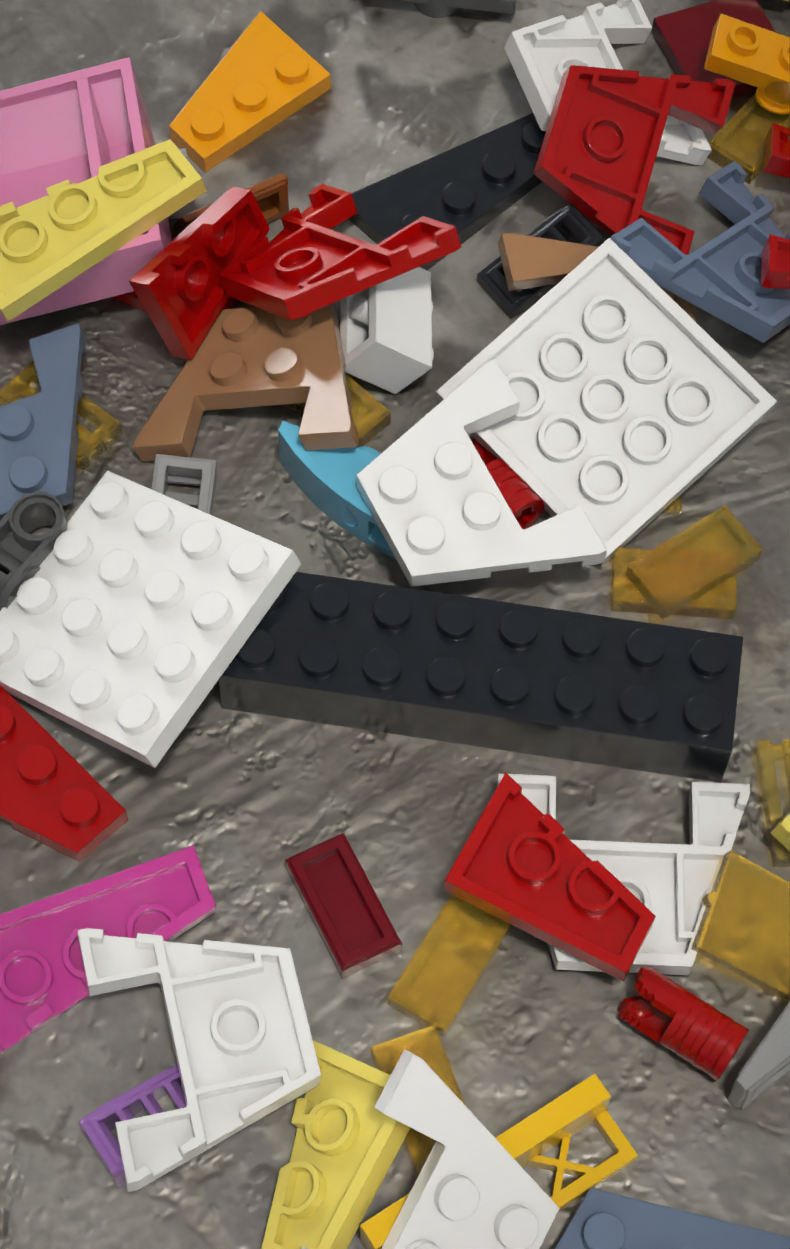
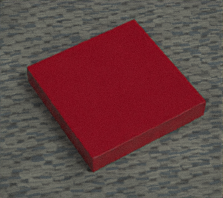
[652,0,775,98]

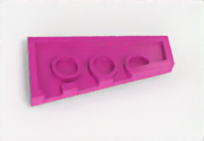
[0,845,216,1056]

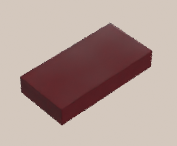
[285,833,402,979]

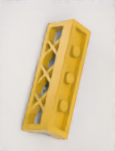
[360,1074,638,1249]

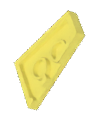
[261,1040,410,1249]

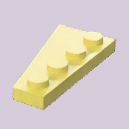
[0,139,207,322]

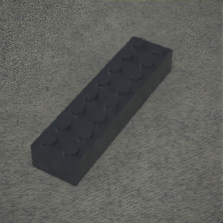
[219,572,743,783]

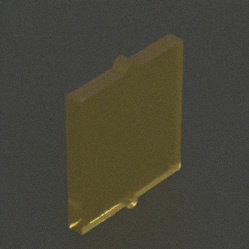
[691,851,790,1002]

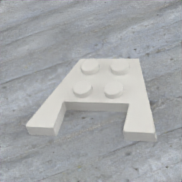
[504,0,712,165]
[357,359,607,587]
[497,773,750,975]
[78,928,321,1192]
[301,1049,560,1249]

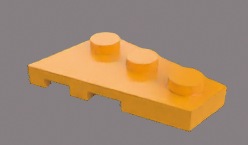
[169,11,331,173]

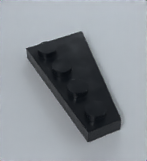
[348,113,546,271]

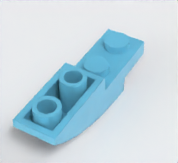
[278,421,396,559]

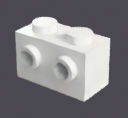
[340,267,434,394]

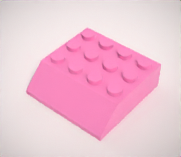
[0,57,172,325]

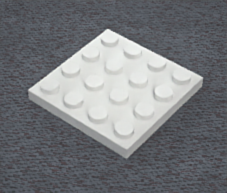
[436,238,777,567]
[0,471,301,768]

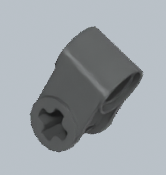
[0,492,68,608]

